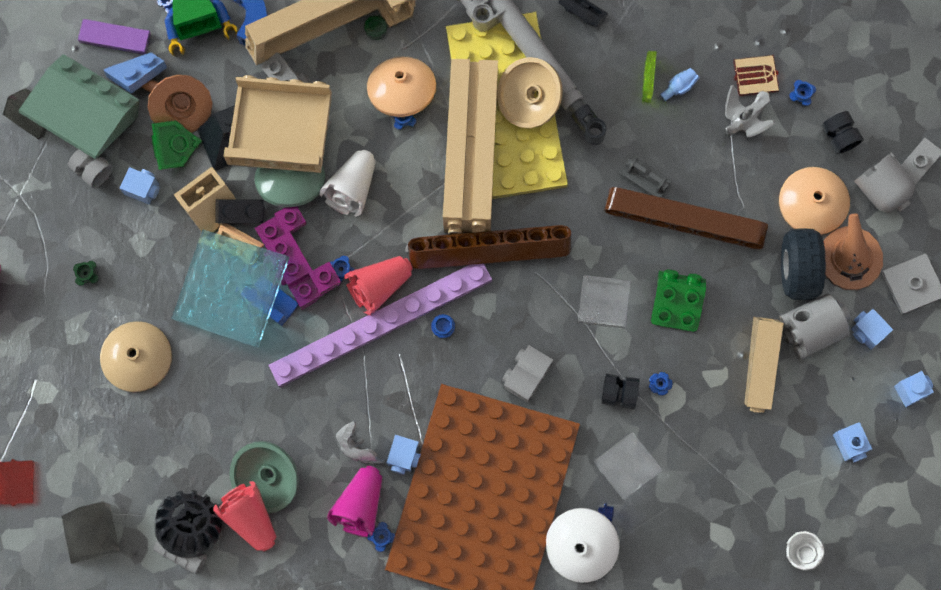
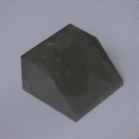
[61,501,120,564]

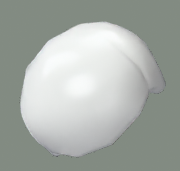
[787,531,824,571]

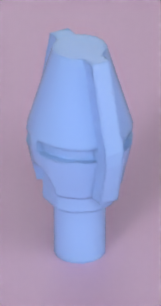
[660,68,699,101]

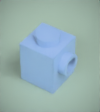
[120,167,160,205]
[851,309,893,350]
[894,371,934,407]
[833,422,872,463]
[387,435,421,475]

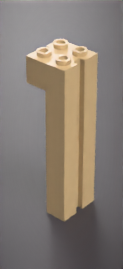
[245,0,416,66]
[443,59,498,235]

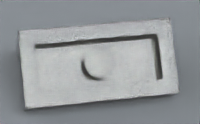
[3,88,47,139]

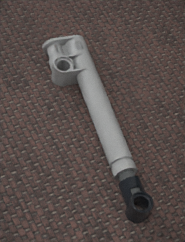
[456,0,607,145]

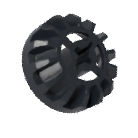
[154,490,223,558]

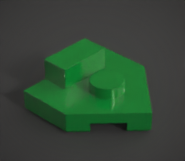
[151,120,202,170]

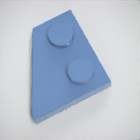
[103,53,167,94]

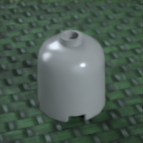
[854,152,915,212]

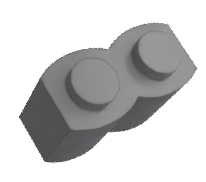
[502,345,553,403]

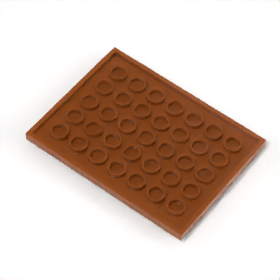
[385,384,580,590]

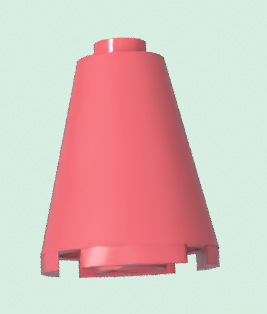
[344,256,413,315]
[213,481,277,551]

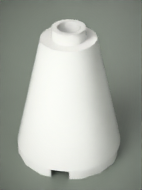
[320,150,376,216]

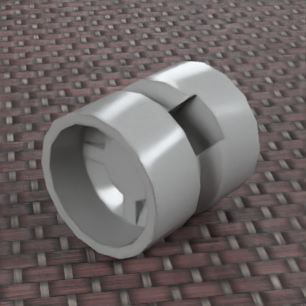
[68,149,113,188]

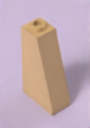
[744,317,783,413]

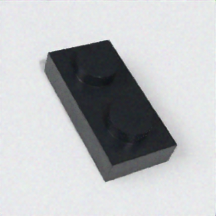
[558,0,608,27]
[215,199,264,223]

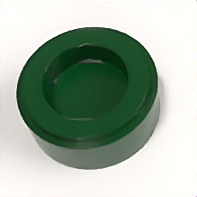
[364,16,387,40]

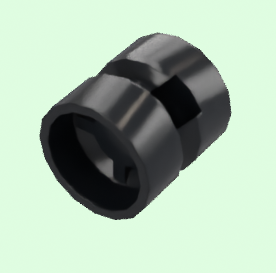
[821,111,864,155]
[601,373,640,410]

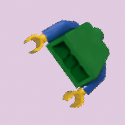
[165,0,238,57]

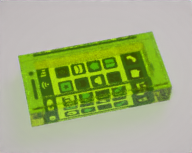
[642,51,657,103]

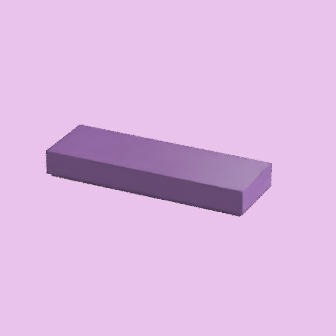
[78,19,151,55]

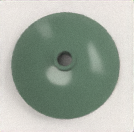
[255,166,325,207]
[230,441,299,513]

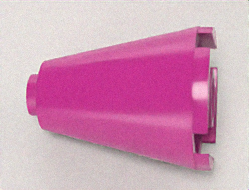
[327,466,382,537]

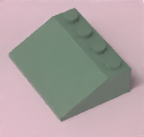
[19,54,139,159]

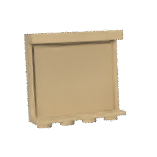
[224,75,332,173]

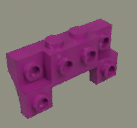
[255,207,342,310]

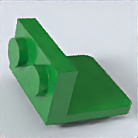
[651,269,706,332]

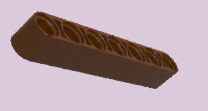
[604,187,768,249]
[408,225,571,269]

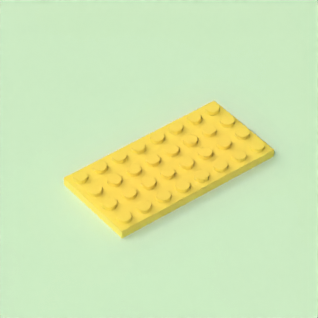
[446,12,568,199]

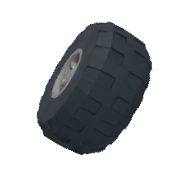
[781,228,826,300]

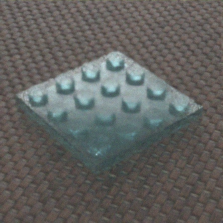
[171,229,290,348]

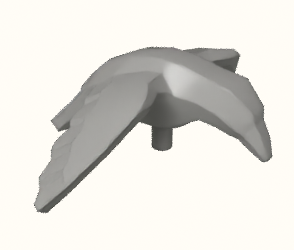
[725,85,776,137]
[336,421,385,464]

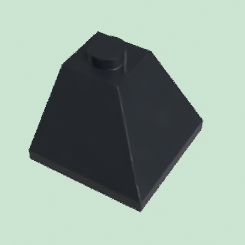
[197,105,235,171]

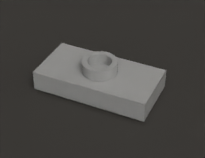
[902,138,941,185]

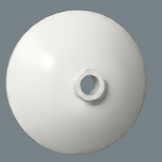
[546,508,620,583]

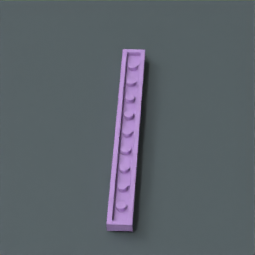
[269,264,492,387]

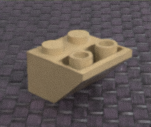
[174,167,236,238]

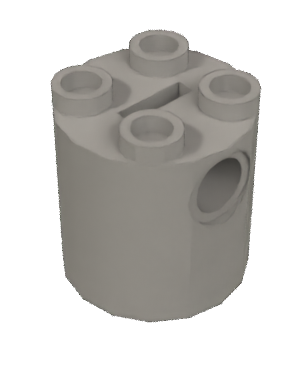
[779,294,851,360]

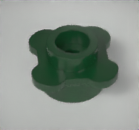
[73,261,99,286]

